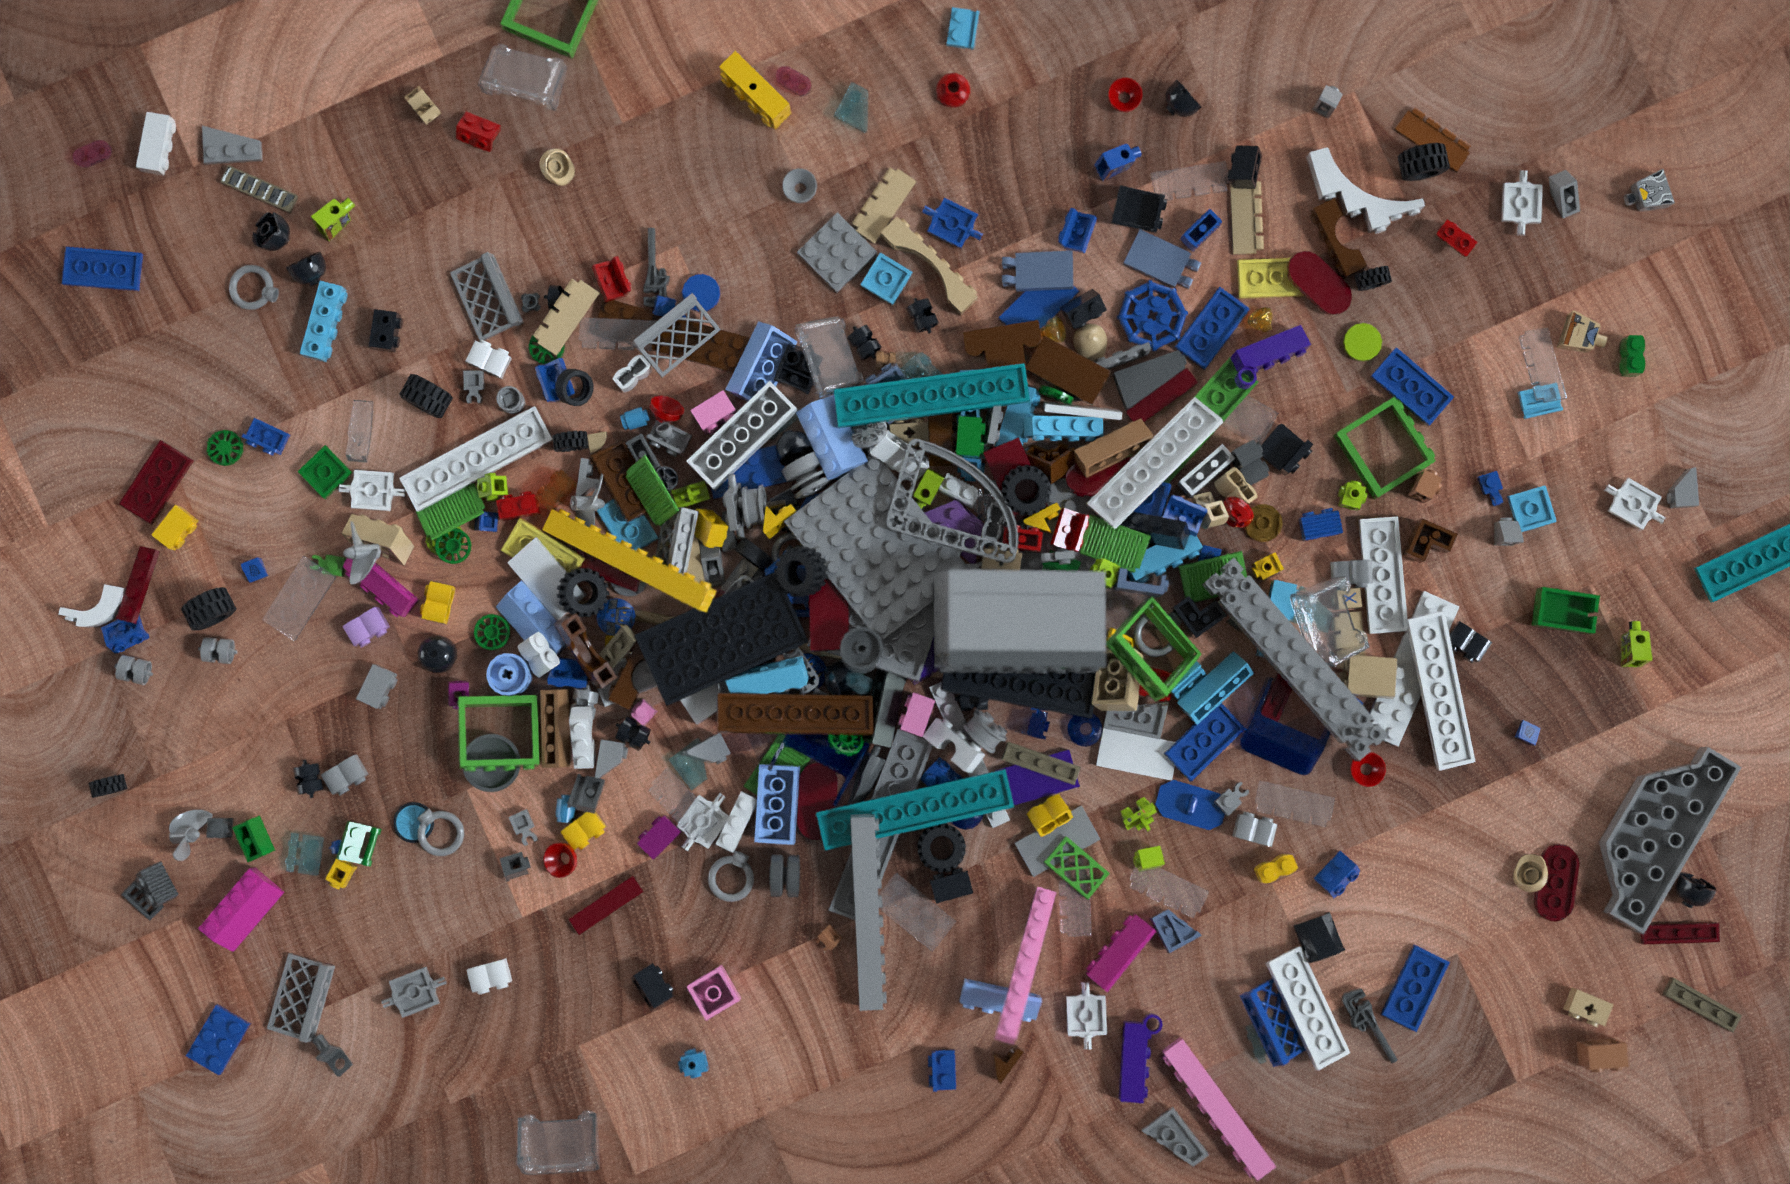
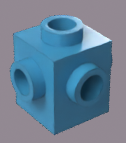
[957,458,985,482]
[678,1049,709,1079]

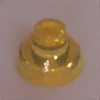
[1247,307,1273,333]
[1041,316,1066,343]

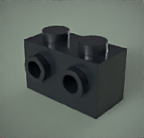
[1228,145,1262,189]
[1060,289,1107,329]
[369,309,403,353]
[930,867,973,904]
[631,963,674,1011]

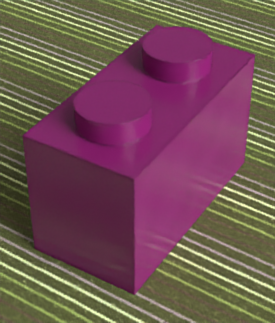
[637,815,682,860]

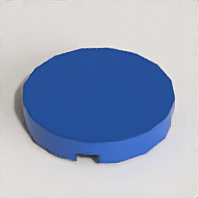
[682,274,720,313]

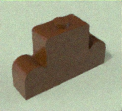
[963,320,1041,368]

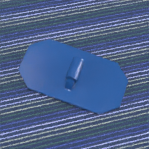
[1155,780,1225,830]

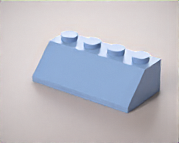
[725,321,798,402]
[796,395,868,480]
[496,580,567,655]
[755,764,800,845]
[959,978,1042,1022]

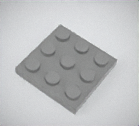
[797,212,878,293]

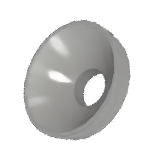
[782,168,817,203]

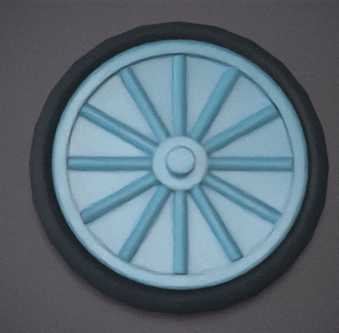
[393,802,434,843]

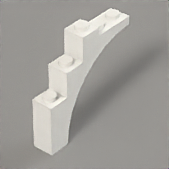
[1306,147,1425,234]

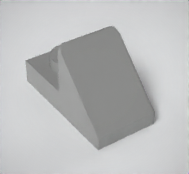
[576,458,603,496]

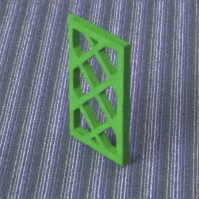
[1044,836,1110,900]

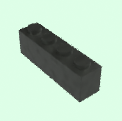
[863,669,906,748]

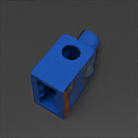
[1094,144,1141,181]

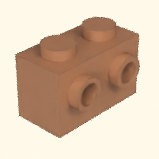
[1407,469,1442,503]

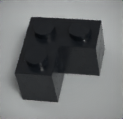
[1171,596,1227,639]

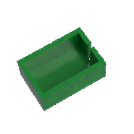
[1531,587,1600,635]

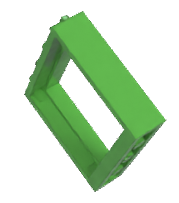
[500,0,598,58]
[1333,397,1436,499]
[1106,597,1202,702]
[457,695,539,772]

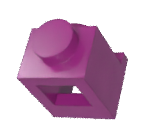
[448,681,469,709]

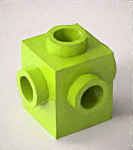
[477,473,508,501]
[1338,480,1367,511]
[1089,558,1120,588]

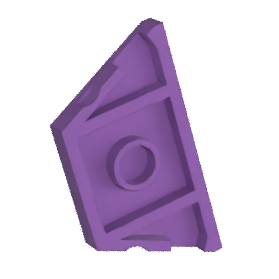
[924,499,984,564]

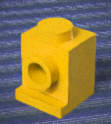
[1252,552,1284,581]
[325,859,358,889]

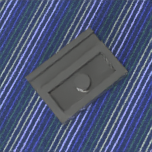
[567,774,605,814]

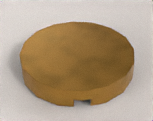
[1244,504,1283,542]

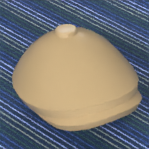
[539,148,575,186]
[1073,324,1107,362]
[1513,854,1548,892]

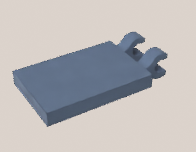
[1123,229,1201,289]
[1002,250,1073,292]

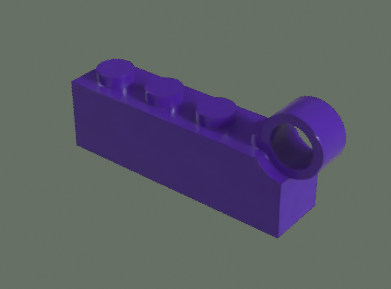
[1230,325,1311,389]
[1118,1013,1163,1103]

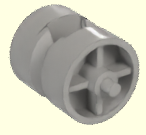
[198,637,237,664]
[114,655,153,685]
[569,685,599,720]

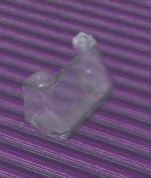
[478,44,567,111]
[794,316,864,400]
[1290,576,1369,667]
[517,1111,600,1175]

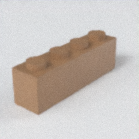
[1074,419,1153,478]
[540,689,570,768]

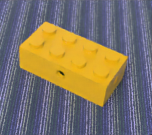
[719,51,791,129]

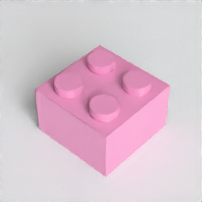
[690,390,737,435]
[898,692,935,737]
[686,965,741,1020]

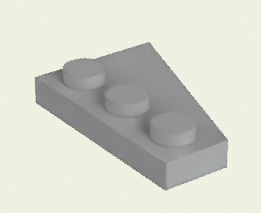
[202,126,263,165]
[1094,342,1151,369]
[1103,702,1168,739]
[1142,1107,1209,1167]

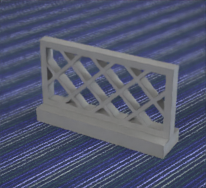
[450,252,524,341]
[632,293,721,378]
[656,507,699,574]
[267,953,335,1043]

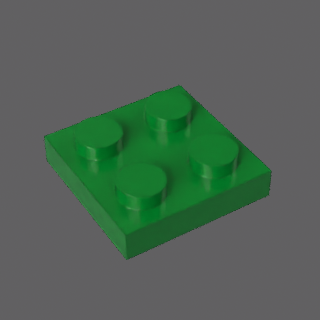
[297,445,353,499]

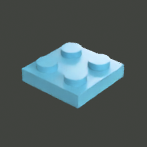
[860,253,913,305]
[1507,485,1557,532]

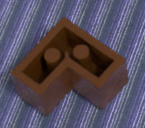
[928,413,956,466]
[1025,442,1075,484]
[1403,518,1458,563]

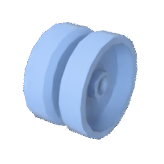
[486,653,533,696]

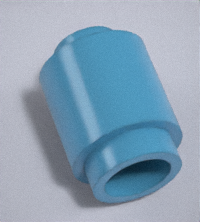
[620,407,650,430]
[555,794,576,823]

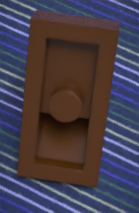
[993,1046,1024,1084]

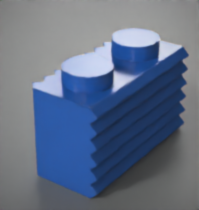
[1180,209,1222,252]
[1298,508,1343,541]

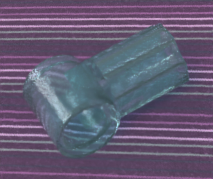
[845,672,874,696]

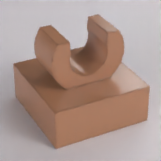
[816,924,843,951]

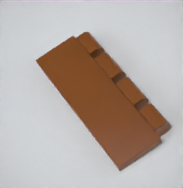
[1394,106,1471,172]

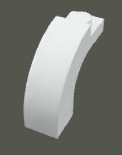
[58,584,126,628]

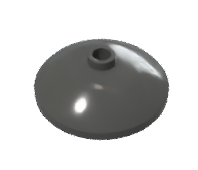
[462,734,520,792]

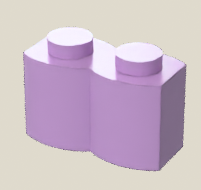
[342,607,390,648]

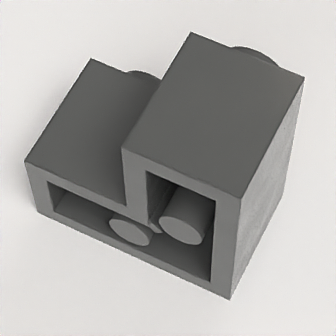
[1231,439,1270,486]

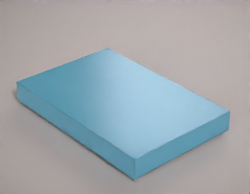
[597,499,659,550]

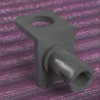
[312,1034,353,1077]

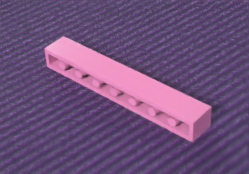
[994,887,1056,1044]
[1162,1037,1276,1181]

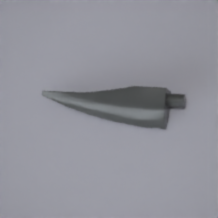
[847,744,886,805]

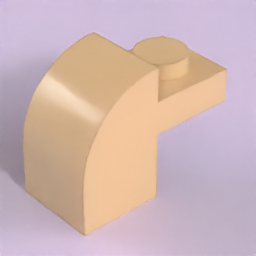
[404,86,441,125]
[1192,492,1229,529]

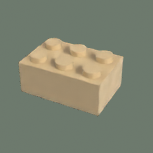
[1092,648,1143,711]

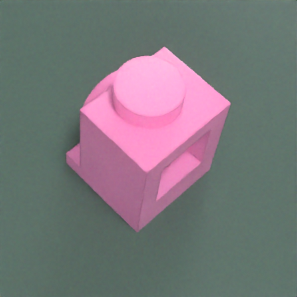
[631,699,658,726]

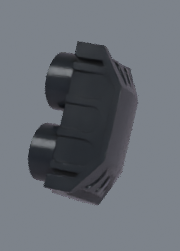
[774,343,824,395]
[1293,912,1345,963]

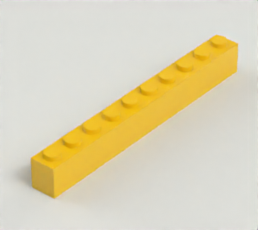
[542,509,716,612]

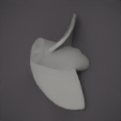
[570,474,605,527]
[343,521,381,584]
[169,810,213,861]

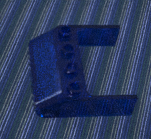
[1240,677,1331,775]
[767,734,869,806]

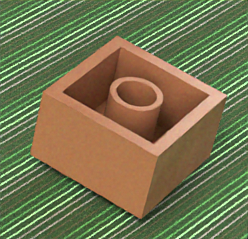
[1576,1038,1629,1073]

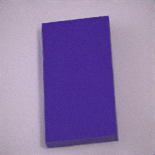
[995,749,1080,805]

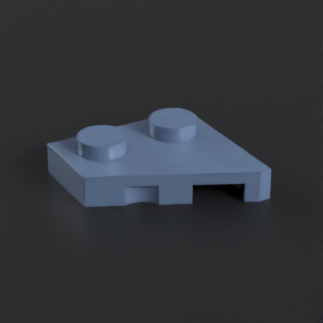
[1150,909,1201,953]

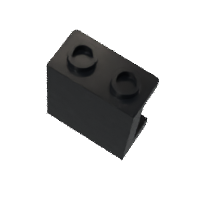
[1111,185,1167,233]

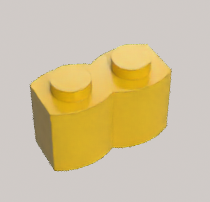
[420,581,456,624]
[1027,794,1073,837]
[561,811,607,851]
[1254,854,1298,883]

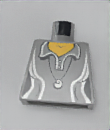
[1624,169,1675,212]

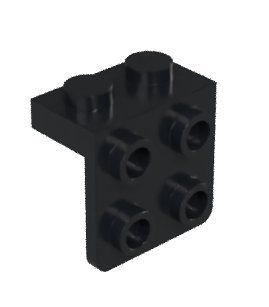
[1261,424,1314,476]

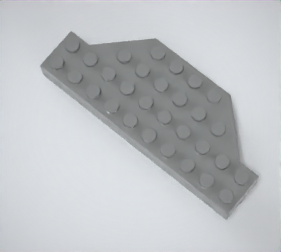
[1599,747,1742,934]

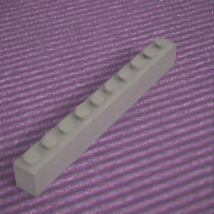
[851,814,887,1011]

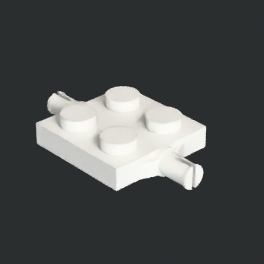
[1501,170,1543,236]
[339,470,406,511]
[1604,478,1666,530]
[677,793,729,851]
[1066,982,1107,1049]

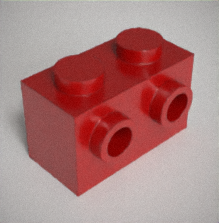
[496,491,541,521]
[1002,525,1043,553]

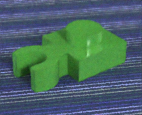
[310,555,347,577]

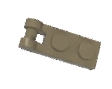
[599,625,637,670]

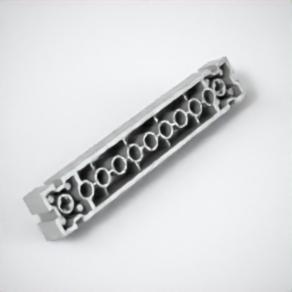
[1202,558,1389,761]

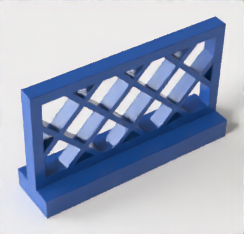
[1239,978,1306,1067]

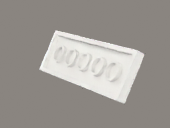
[1358,516,1408,634]
[1266,946,1350,1070]

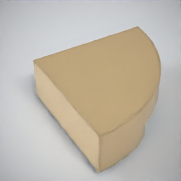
[587,431,607,454]

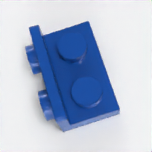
[101,614,150,654]
[928,1049,956,1092]

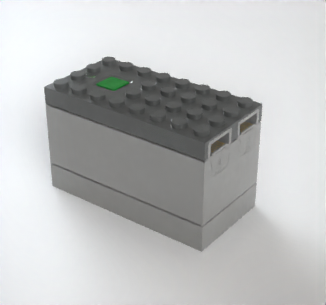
[934,570,1106,674]

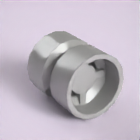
[496,386,525,414]

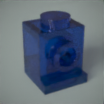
[1026,710,1050,740]

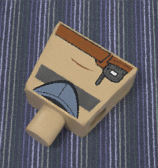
[1557,311,1607,353]

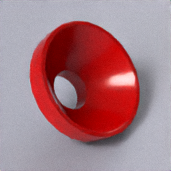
[936,73,970,108]
[1108,77,1143,113]
[650,395,684,423]
[1223,497,1254,528]
[1350,752,1386,787]
[543,842,577,878]

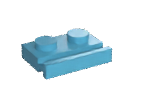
[947,7,979,50]
[1518,383,1563,419]
[1171,661,1207,701]

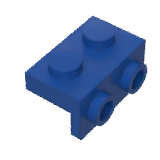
[1059,208,1097,253]
[535,358,575,402]
[242,418,290,456]
[1162,495,1207,537]
[548,658,589,689]
[920,757,963,786]
[1314,851,1360,898]

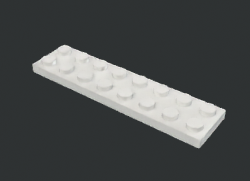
[1087,397,1223,529]
[399,406,553,512]
[1370,591,1459,747]
[1406,611,1475,771]

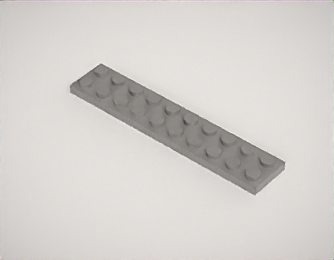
[829,729,933,921]

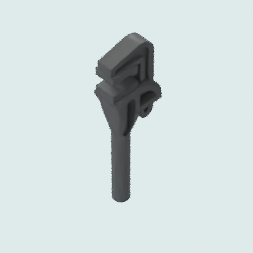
[643,228,670,308]
[1341,988,1398,1063]

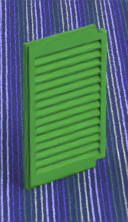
[625,455,680,526]
[416,483,485,540]
[1079,514,1151,573]
[1178,551,1247,603]
[743,734,811,795]

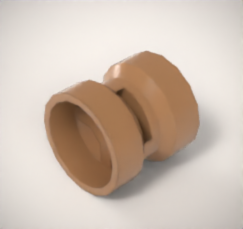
[876,351,896,370]

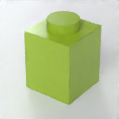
[1133,846,1165,872]

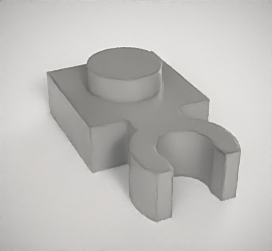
[463,371,484,403]
[1040,550,1075,565]
[1214,782,1249,816]
[508,809,538,846]

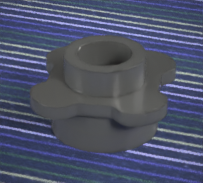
[521,293,541,312]

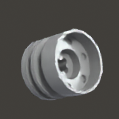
[781,452,832,500]

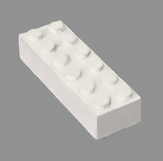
[687,381,797,491]

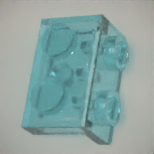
[900,352,943,379]

